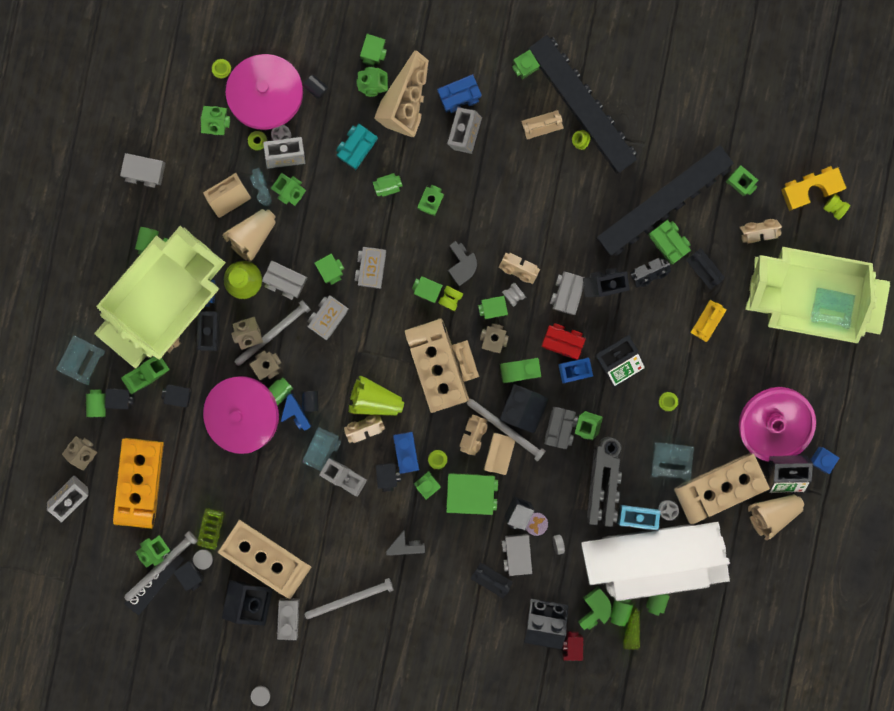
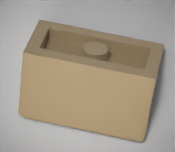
[203,173,251,218]
[484,433,515,475]

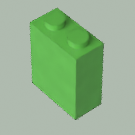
[446,473,498,515]

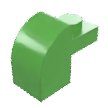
[121,357,169,394]
[500,358,541,383]
[578,586,611,630]

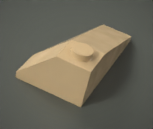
[374,51,429,137]

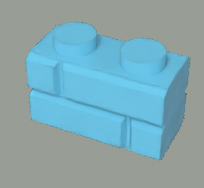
[618,505,660,530]

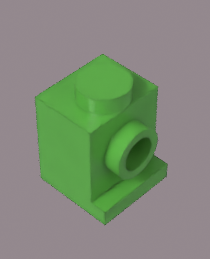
[726,166,758,196]
[417,185,444,216]
[414,471,441,499]

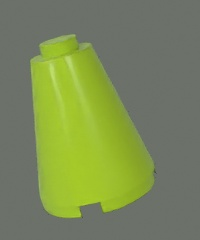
[224,261,262,299]
[349,376,404,416]

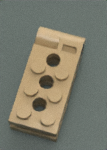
[405,318,469,413]
[674,453,770,524]
[218,519,311,599]

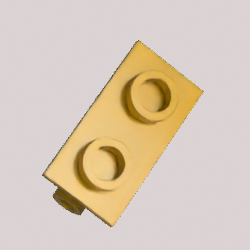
[690,300,726,342]

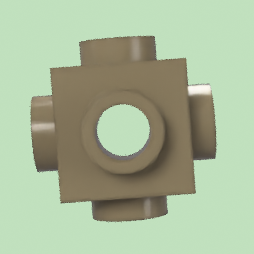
[231,317,263,350]
[480,324,509,353]
[250,351,282,380]
[62,436,97,471]

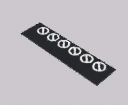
[124,547,184,616]

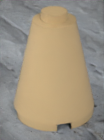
[223,209,276,262]
[748,495,804,540]

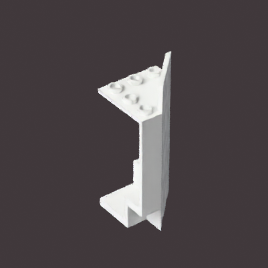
[581,522,730,601]

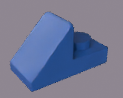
[558,358,593,383]
[281,394,312,431]

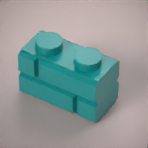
[336,124,378,170]

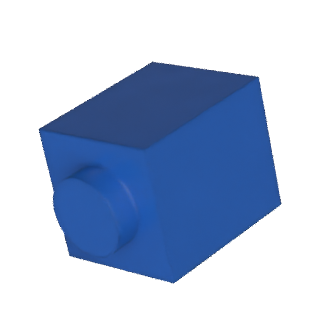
[811,447,839,474]

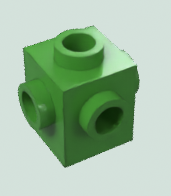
[357,67,388,97]
[201,106,230,135]
[271,173,306,206]
[136,535,170,568]

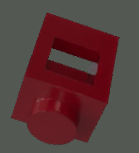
[562,631,583,661]

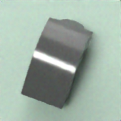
[448,241,477,286]

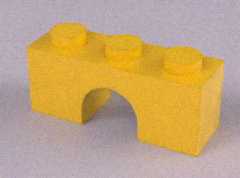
[781,166,846,211]

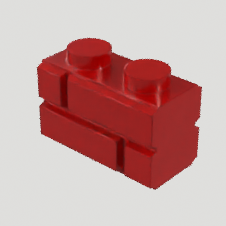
[541,323,586,360]

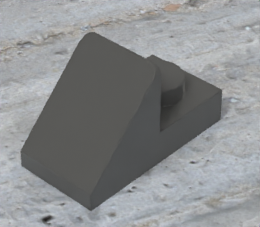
[386,530,425,555]

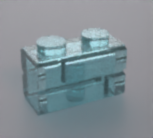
[302,427,341,471]

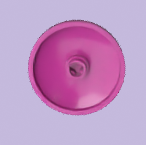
[226,54,303,130]
[203,376,279,454]
[739,387,816,461]

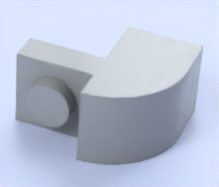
[320,459,367,497]

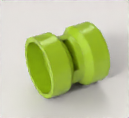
[823,193,850,220]
[438,286,463,311]

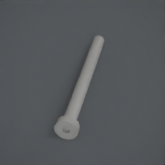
[235,300,311,366]
[467,399,545,461]
[124,531,198,601]
[305,578,394,619]

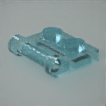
[250,168,272,206]
[811,288,856,329]
[56,335,105,385]
[652,442,694,481]

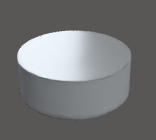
[552,535,565,555]
[193,550,213,569]
[251,686,270,706]

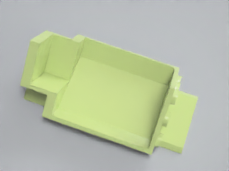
[95,226,226,368]
[745,247,890,343]

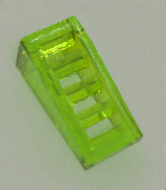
[197,508,225,550]
[623,608,640,649]

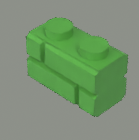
[648,220,691,265]

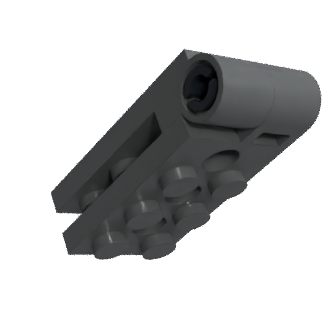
[586,437,622,527]

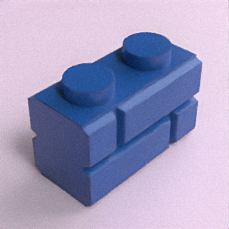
[437,74,482,114]
[393,432,419,474]

